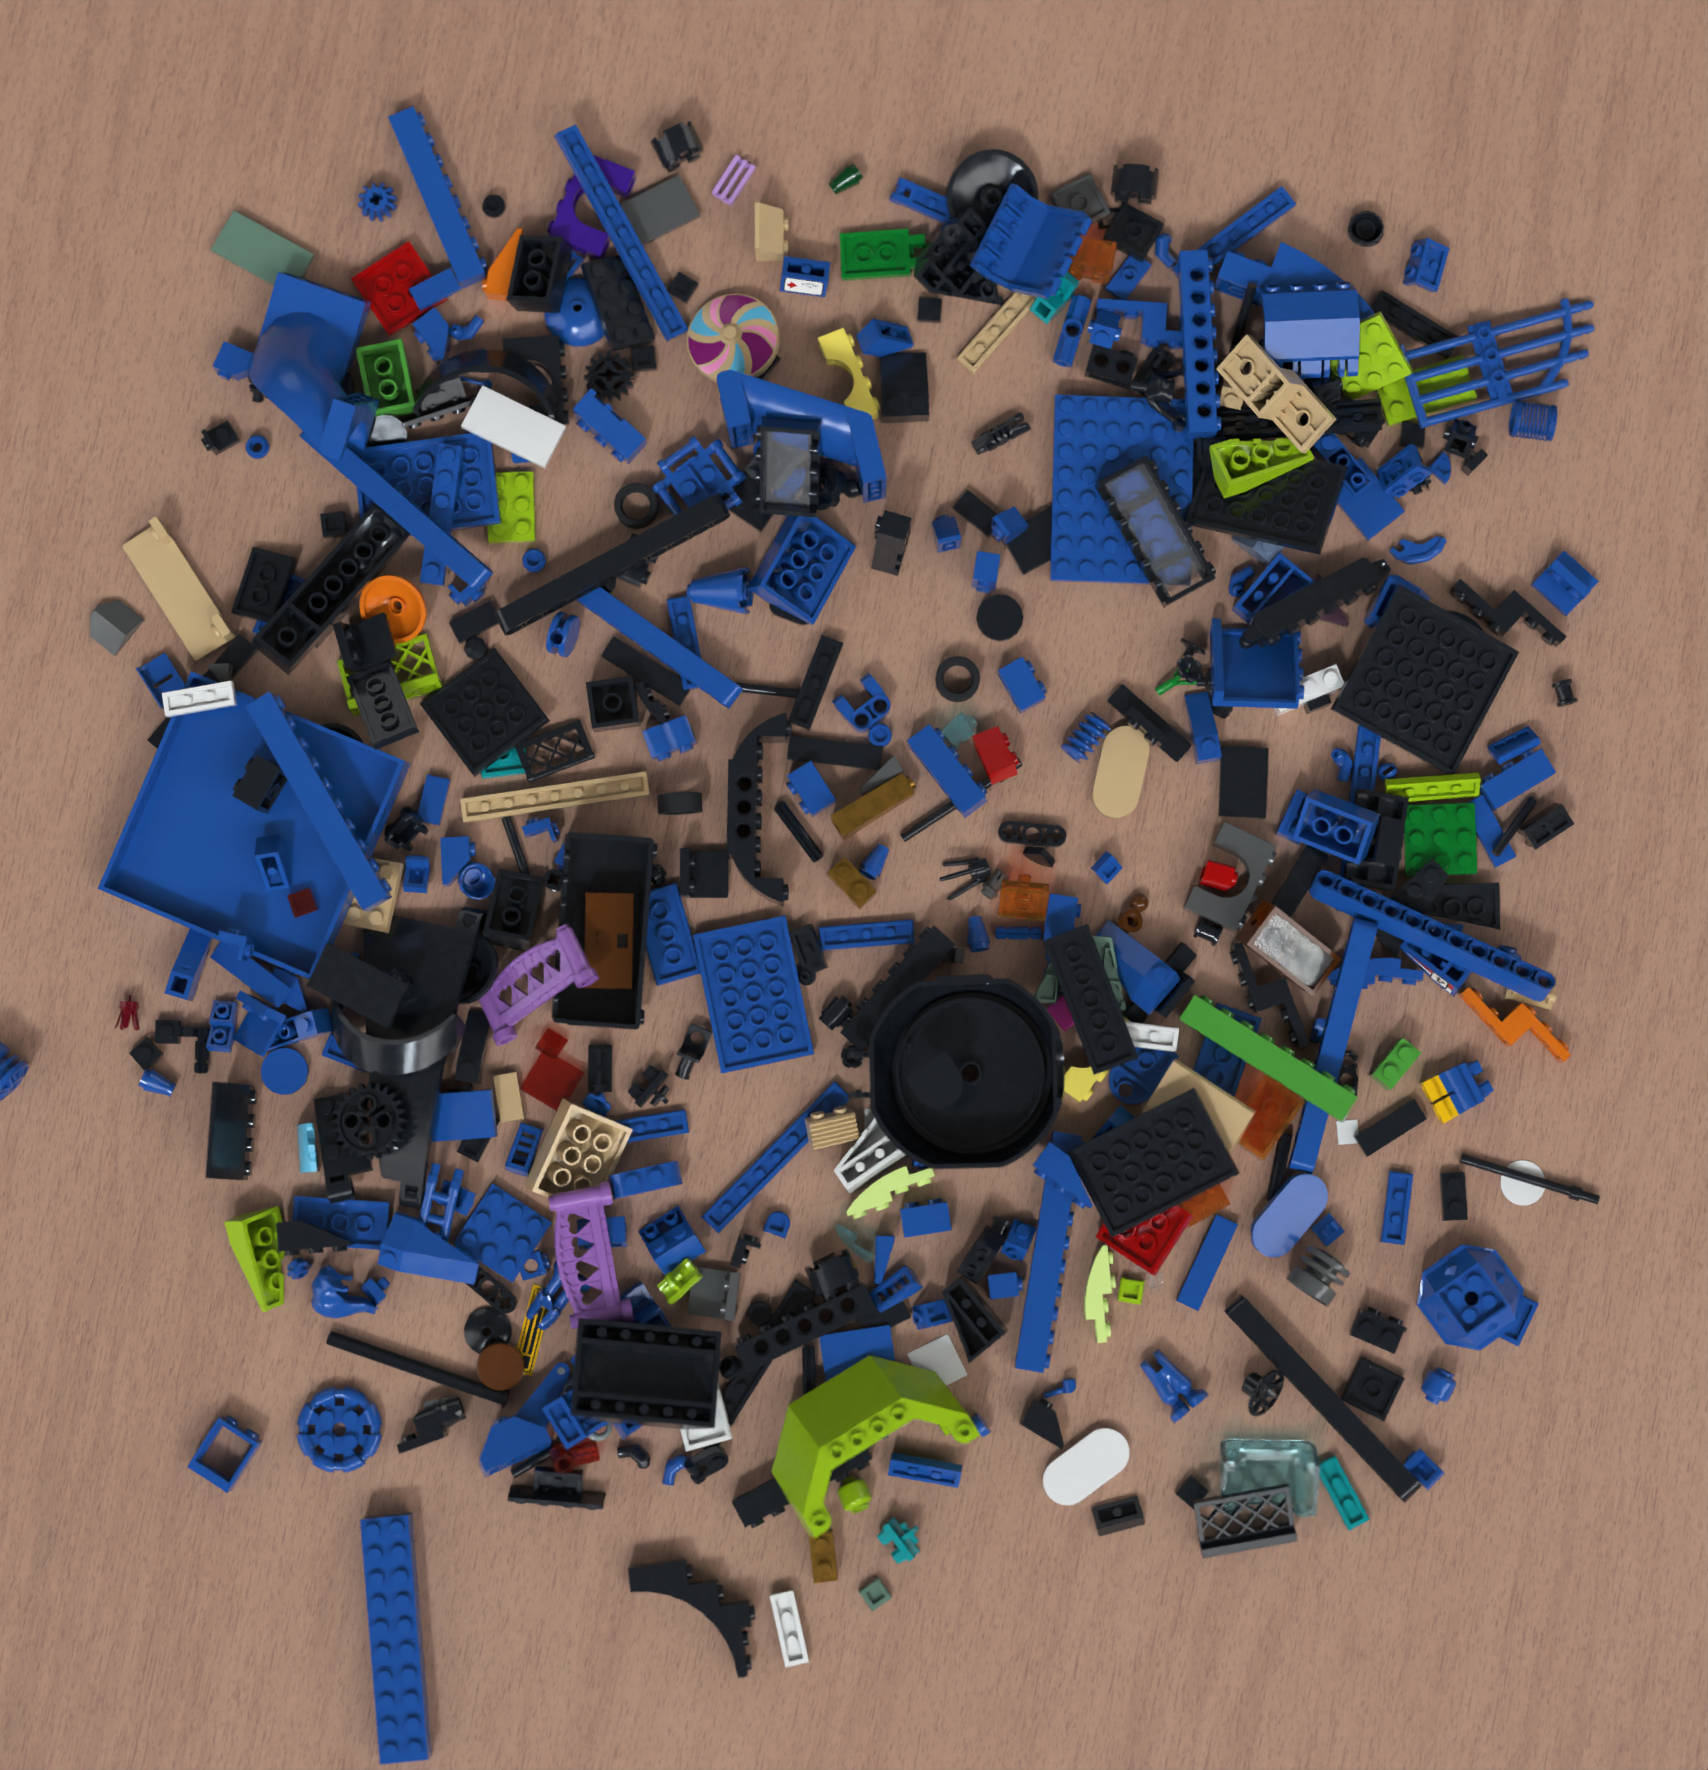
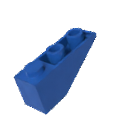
[1310,434,1373,497]
[164,929,212,1002]
[267,1008,333,1052]
[1032,1142,1093,1209]

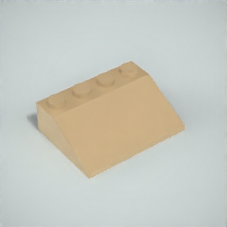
[1141,1059,1256,1156]
[524,1098,633,1198]

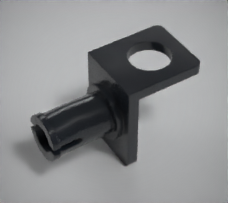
[675,1023,712,1080]

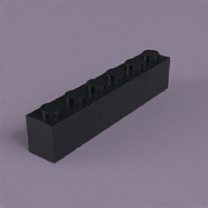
[840,926,956,1051]
[732,1448,872,1529]

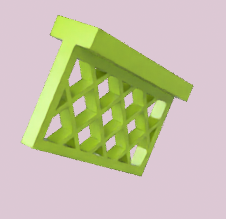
[337,634,443,716]

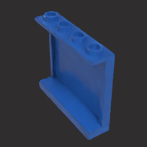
[1209,618,1304,709]

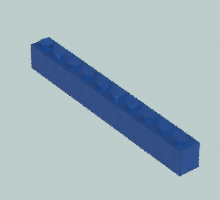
[245,691,392,912]
[1014,1131,1085,1373]

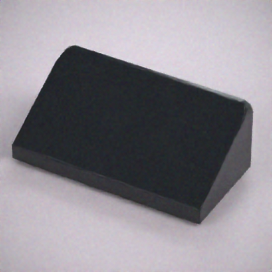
[1091,1496,1145,1536]

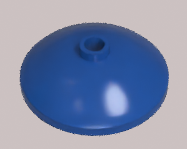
[544,278,605,347]

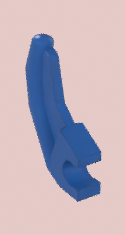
[1389,536,1447,565]

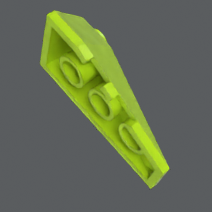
[1209,438,1314,498]
[224,1206,284,1312]

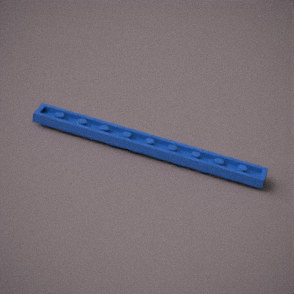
[554,124,689,342]

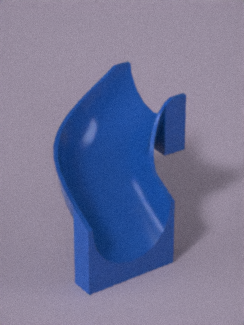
[248,272,380,461]

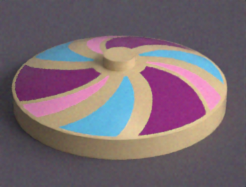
[687,294,780,382]

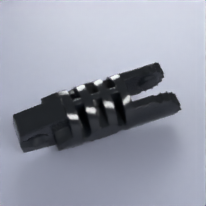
[971,412,1031,455]

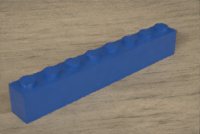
[388,106,488,289]

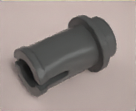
[981,869,1009,900]

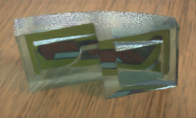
[835,1224,875,1263]

